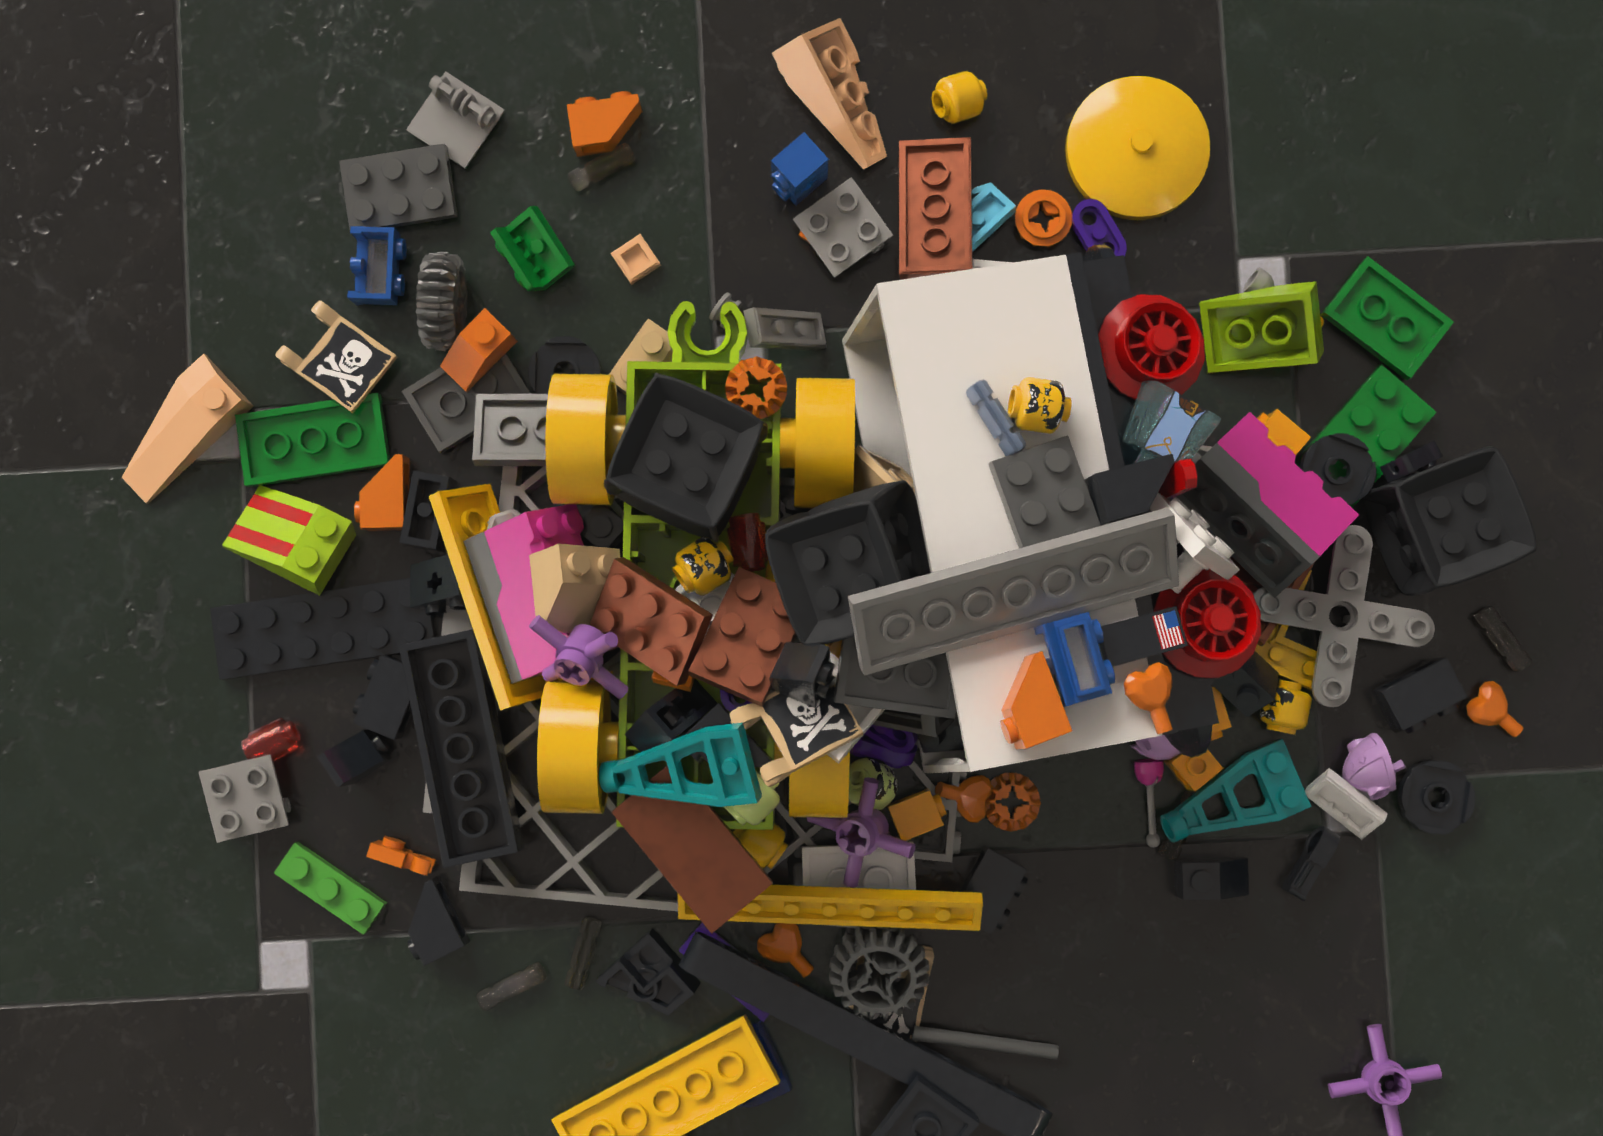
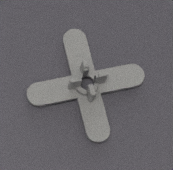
[1253,525,1435,707]

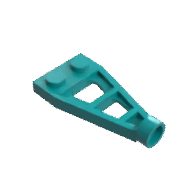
[599,722,762,807]
[1160,739,1311,843]

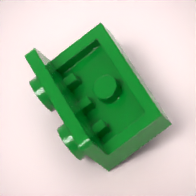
[490,206,576,292]

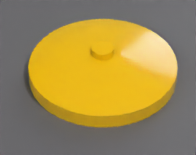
[1065,76,1210,220]

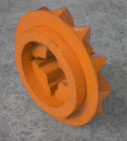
[1015,190,1072,247]
[725,356,787,419]
[985,773,1041,832]

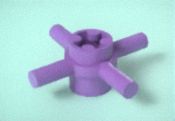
[529,615,629,699]
[807,777,915,888]
[1328,1024,1442,1136]

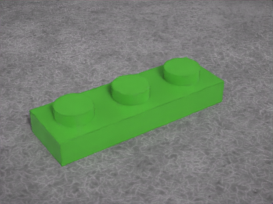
[274,841,387,935]

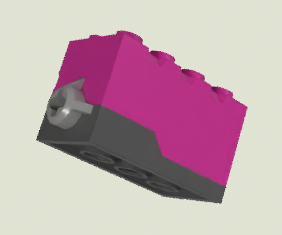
[1177,412,1359,598]
[464,504,619,684]

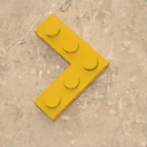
[1255,570,1317,690]

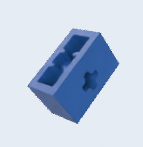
[771,132,829,206]

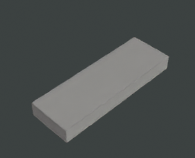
[744,307,826,351]

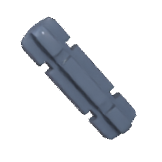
[966,379,1026,456]

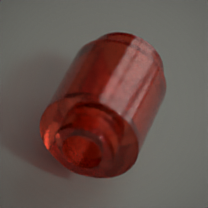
[727,513,769,572]
[241,717,300,761]

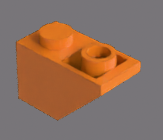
[567,91,642,157]

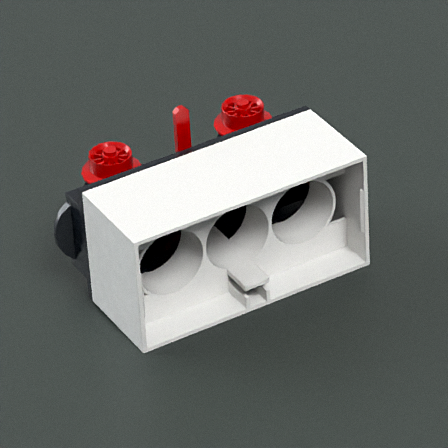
[842,244,1261,773]

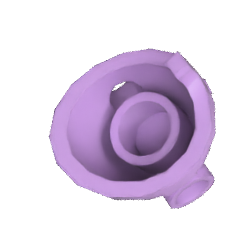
[1342,733,1406,800]

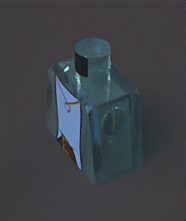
[1123,380,1222,463]

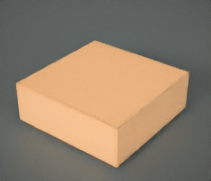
[611,234,661,285]

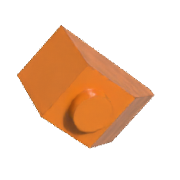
[440,308,518,392]
[354,454,411,531]
[1000,651,1072,750]

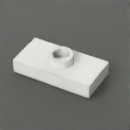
[1305,768,1388,840]

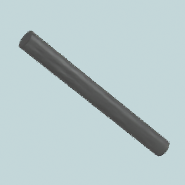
[911,1025,1059,1060]

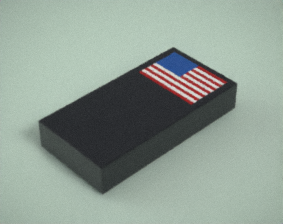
[1099,606,1188,667]

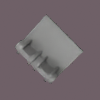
[406,71,505,169]
[793,177,893,278]
[199,754,291,843]

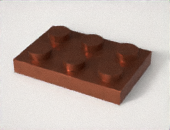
[589,557,713,686]
[688,567,796,707]

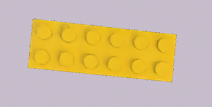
[429,483,557,711]
[551,1014,781,1136]

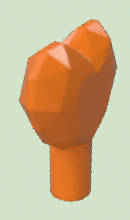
[1123,662,1173,734]
[1466,681,1524,738]
[935,775,993,823]
[757,923,814,978]

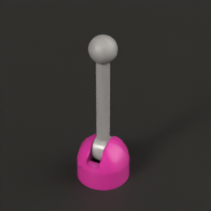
[1134,758,1164,848]

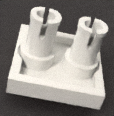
[1150,493,1240,594]

